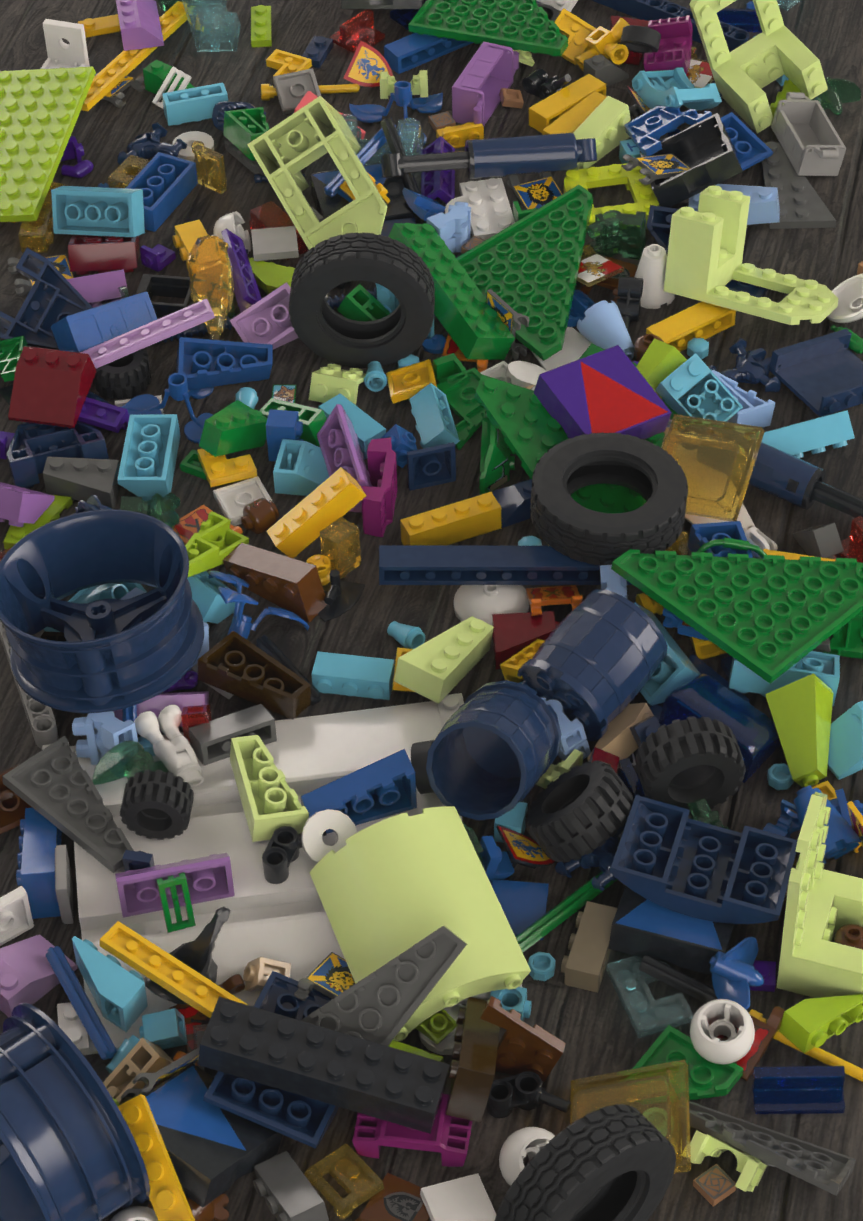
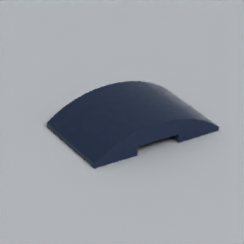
[610,795,798,924]
[203,971,339,1148]

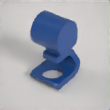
[763,799,801,838]

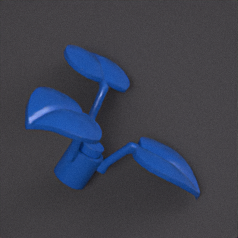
[349,81,443,147]
[121,373,214,443]
[208,571,309,640]

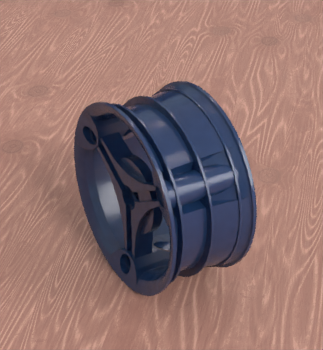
[0,509,204,713]
[0,1003,150,1221]

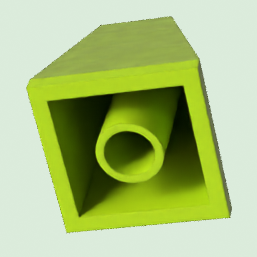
[765,673,833,787]

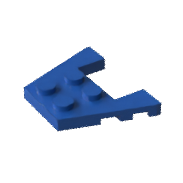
[624,106,712,157]

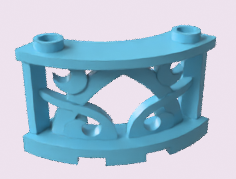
[632,67,722,110]

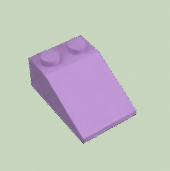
[230,282,299,349]
[0,934,78,1017]

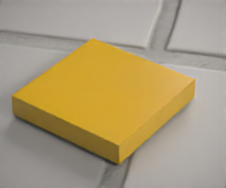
[386,359,437,404]

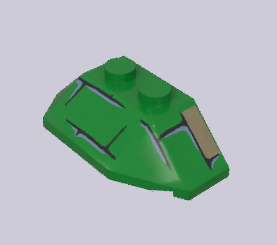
[480,413,515,495]

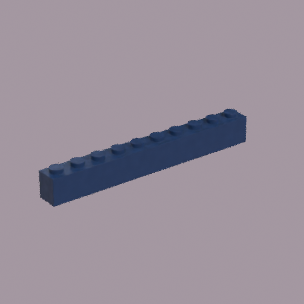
[379,545,633,585]

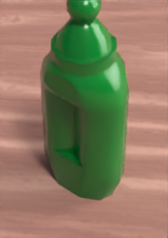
[830,325,863,354]

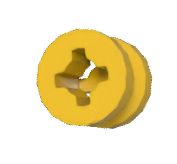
[306,554,331,586]

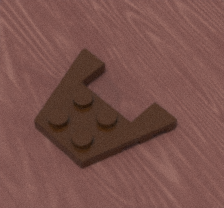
[480,996,566,1081]

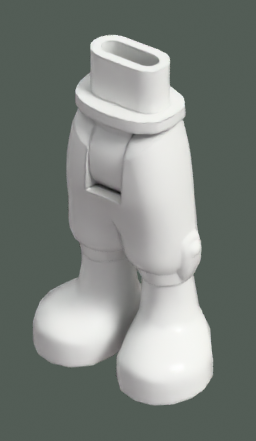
[134,705,204,787]

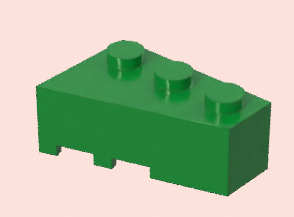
[223,107,270,161]
[199,400,267,457]

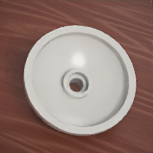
[827,273,863,323]
[454,585,529,625]

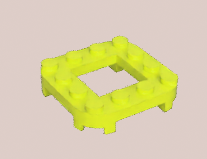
[563,163,659,236]

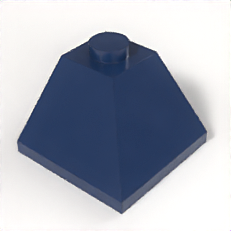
[407,442,456,491]
[491,479,532,528]

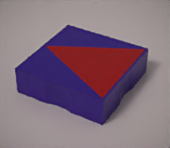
[534,345,672,439]

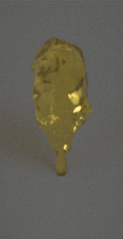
[188,235,234,340]

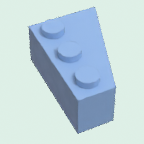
[711,370,776,434]

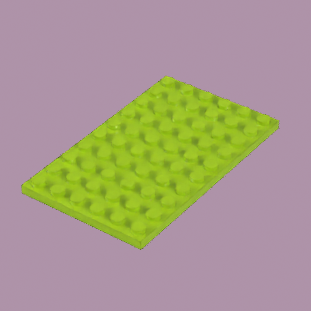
[0,66,96,222]

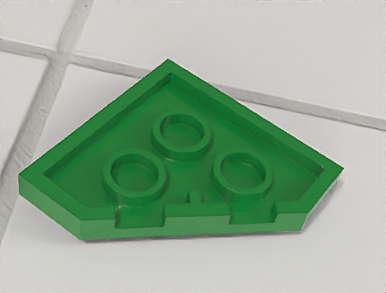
[619,1025,743,1106]

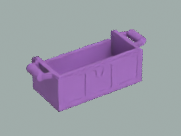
[452,42,519,126]

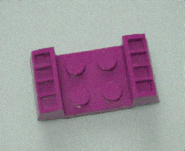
[644,15,693,74]
[361,438,398,537]
[352,1094,472,1167]

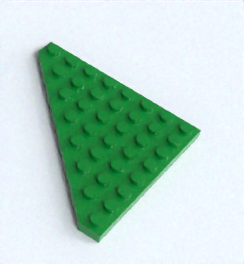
[408,0,568,57]
[456,185,593,361]
[474,375,665,514]
[611,549,863,684]

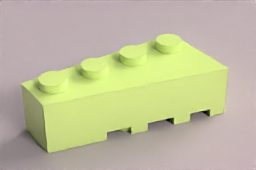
[573,96,631,170]
[394,616,494,704]
[230,735,309,842]

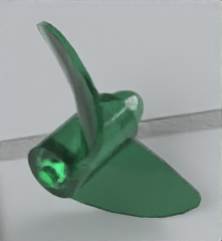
[812,77,861,115]
[92,741,169,785]

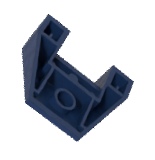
[0,248,93,350]
[6,421,109,489]

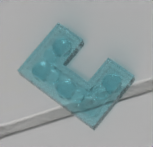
[606,956,693,1038]

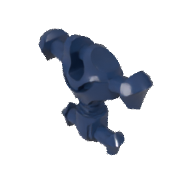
[117,122,187,167]
[708,338,781,393]
[555,817,628,891]

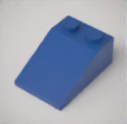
[721,112,773,171]

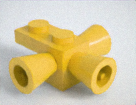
[574,18,630,72]

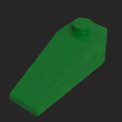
[143,59,195,94]
[337,284,391,321]
[259,398,327,446]

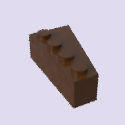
[223,543,327,623]

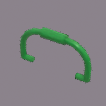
[696,537,767,558]

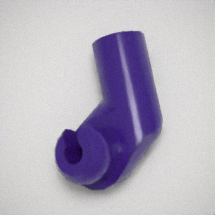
[61,160,94,178]
[163,671,198,693]

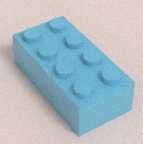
[51,186,145,237]

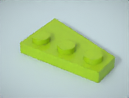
[3,495,72,550]

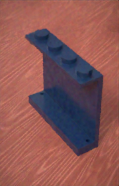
[769,329,863,417]

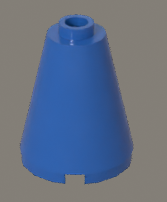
[794,786,861,864]

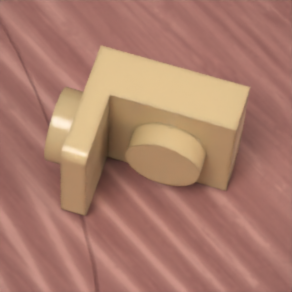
[243,957,291,991]

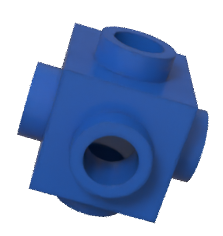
[380,424,418,468]

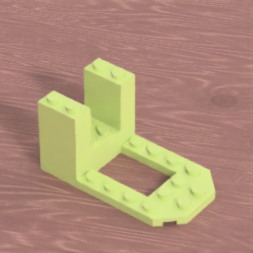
[689,0,828,134]
[247,96,388,250]
[664,185,838,325]
[777,792,863,998]

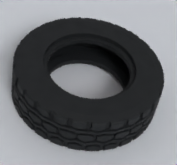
[289,232,435,368]
[530,432,688,566]
[495,1104,676,1221]

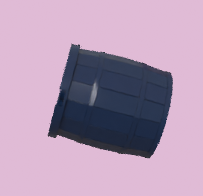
[518,589,668,742]
[426,680,562,820]

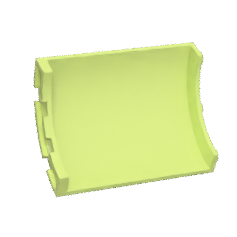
[309,806,531,1041]

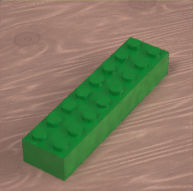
[388,223,515,360]

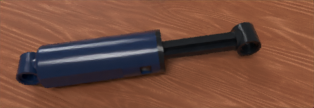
[380,133,597,179]
[680,423,863,521]

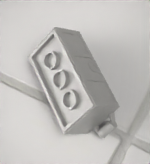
[771,92,846,176]

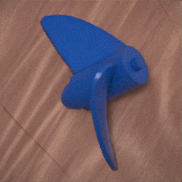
[710,937,764,1010]

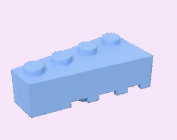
[688,184,780,225]

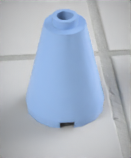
[577,300,634,360]

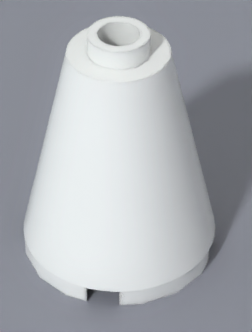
[634,244,675,309]

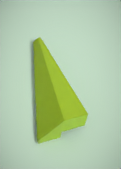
[636,338,687,399]
[185,511,249,577]

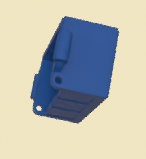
[51,292,157,353]

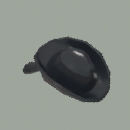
[144,906,231,1004]

